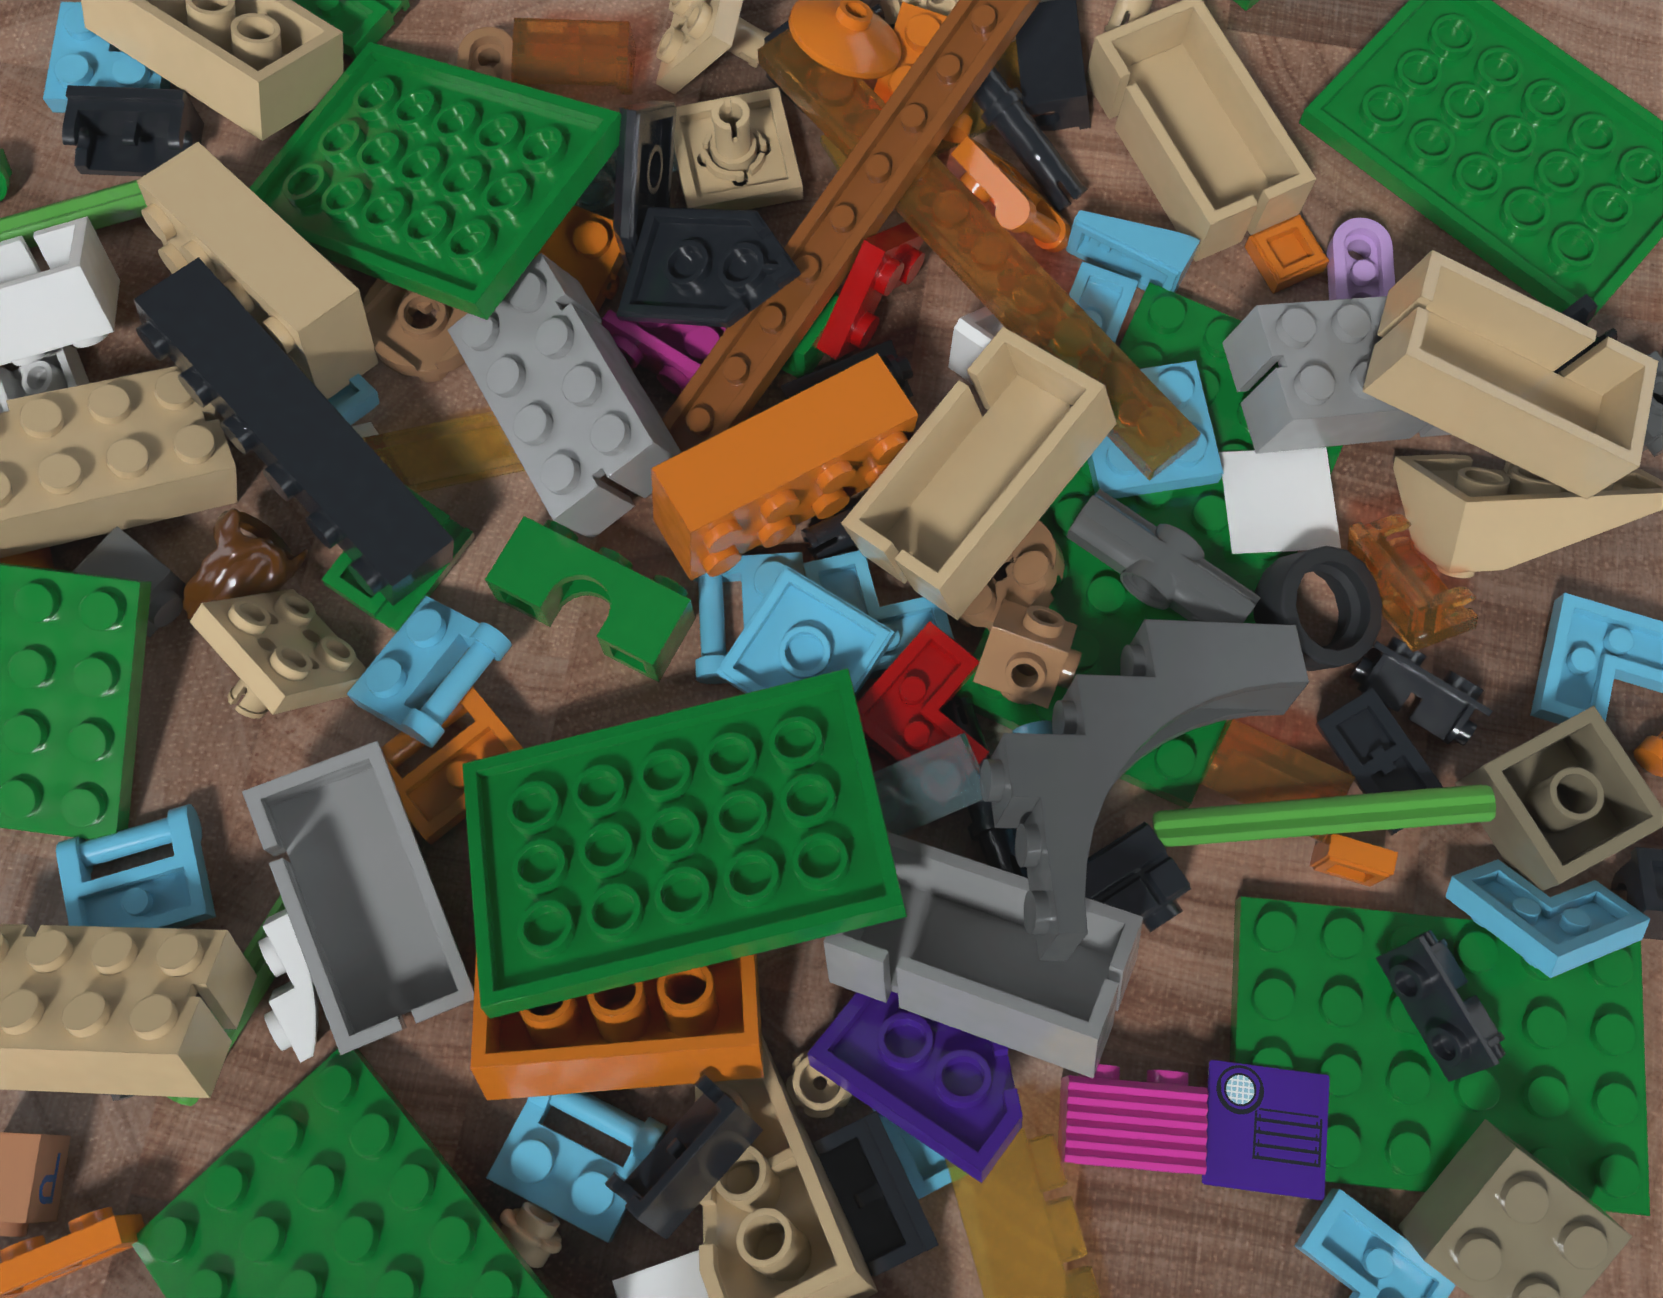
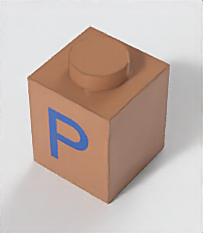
[0,1132,71,1237]

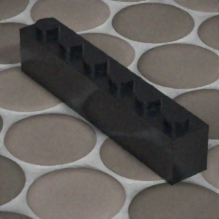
[134,257,454,606]

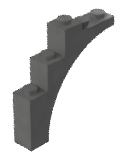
[980,619,1309,961]

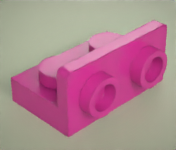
[602,310,726,397]

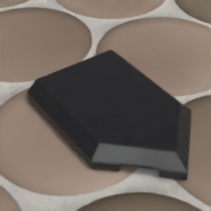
[613,101,677,274]
[616,207,801,328]

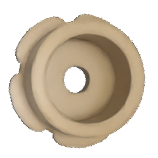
[786,1051,852,1118]
[500,1202,562,1268]

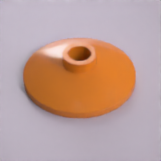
[788,0,901,79]

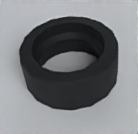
[1253,546,1383,671]

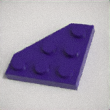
[807,992,1023,1183]

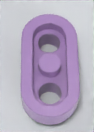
[1326,218,1395,300]

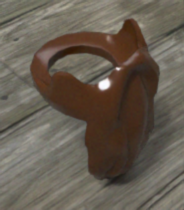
[183,508,308,620]

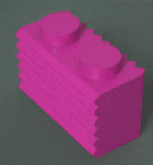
[1057,1064,1209,1175]

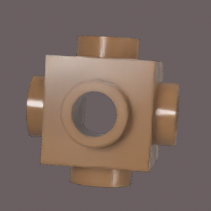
[973,599,1082,709]

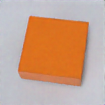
[1244,214,1329,294]
[1310,834,1398,887]

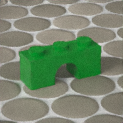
[485,516,695,682]

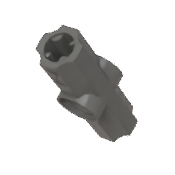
[1066,489,1261,623]

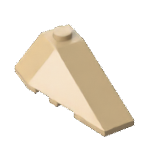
[1393,454,1663,578]
[695,1036,878,1298]

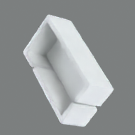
[0,216,120,366]

